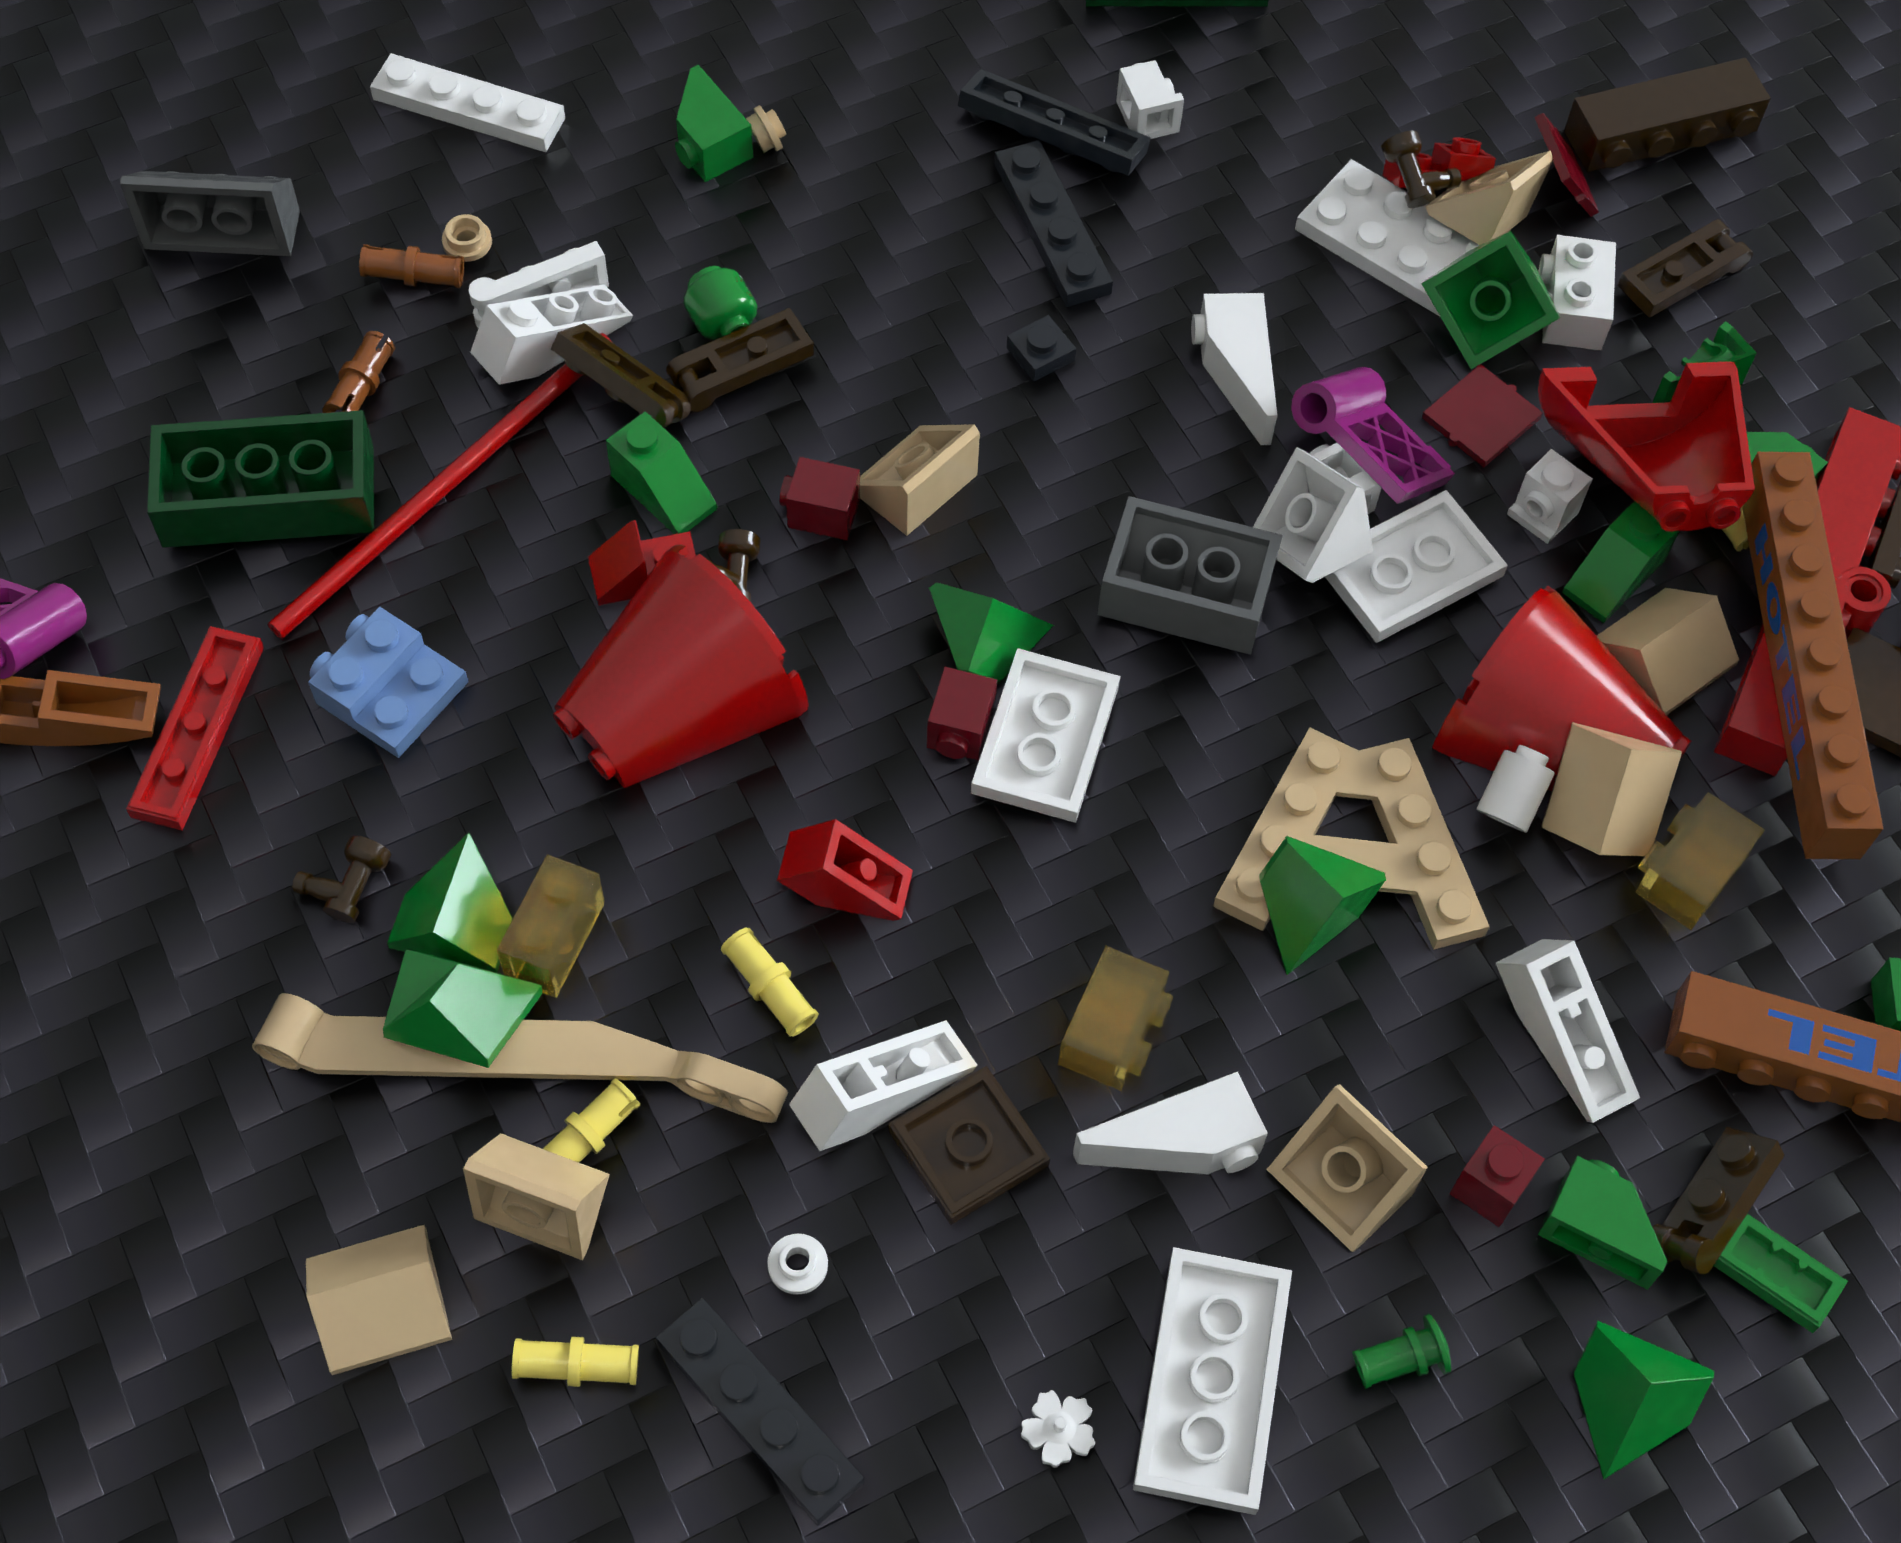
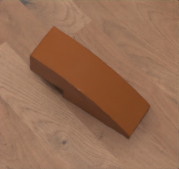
[0,670,161,746]

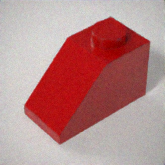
[777,819,913,921]

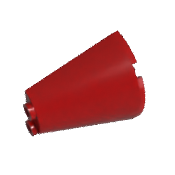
[1538,361,1755,532]
[552,545,808,788]
[1432,585,1692,791]

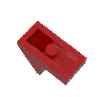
[588,520,696,606]

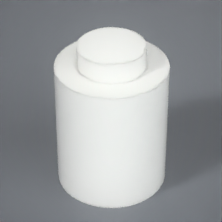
[1476,745,1555,833]

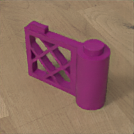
[1291,367,1455,504]
[0,578,87,679]

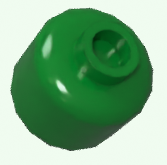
[684,266,757,341]

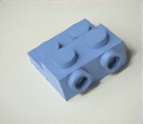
[308,606,468,758]

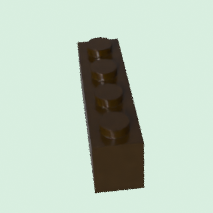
[1564,58,1771,172]

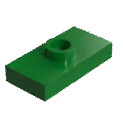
[1714,1213,1848,1333]

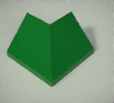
[1421,230,1560,369]
[383,949,542,1068]

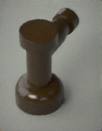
[1381,130,1461,208]
[706,529,761,602]
[292,836,391,923]

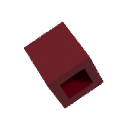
[779,457,860,540]
[927,667,997,760]
[1450,1125,1545,1228]

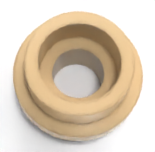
[746,105,787,153]
[442,214,492,262]

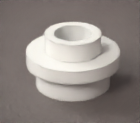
[768,1234,828,1295]

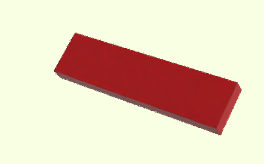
[126,626,264,831]

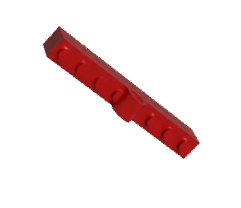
[1714,407,1901,776]

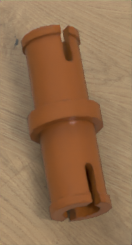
[359,244,464,288]
[322,331,395,413]

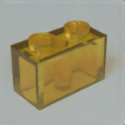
[1635,792,1765,931]
[497,854,605,998]
[1058,946,1173,1091]

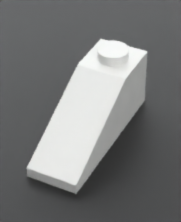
[1191,293,1277,445]
[1496,939,1640,1123]
[789,1020,977,1151]
[1073,1072,1268,1174]

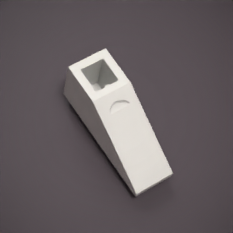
[470,284,633,384]

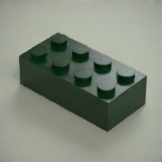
[147,410,374,548]

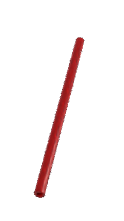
[267,333,612,639]

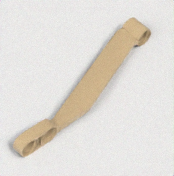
[252,993,788,1123]

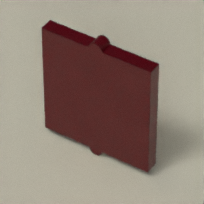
[1534,113,1599,217]
[1422,364,1543,467]

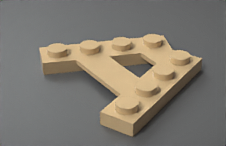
[1213,728,1490,950]

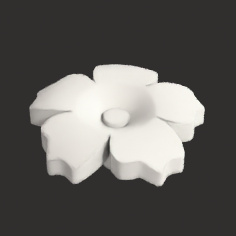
[1021,1390,1095,1468]

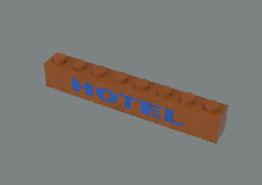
[1742,452,1884,859]
[1664,971,1901,1123]

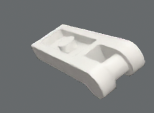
[468,241,609,328]

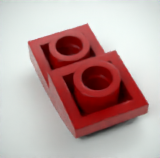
[1382,137,1496,188]

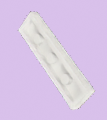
[370,53,565,152]

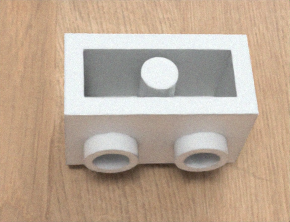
[1538,235,1616,351]

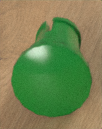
[1352,1314,1451,1389]

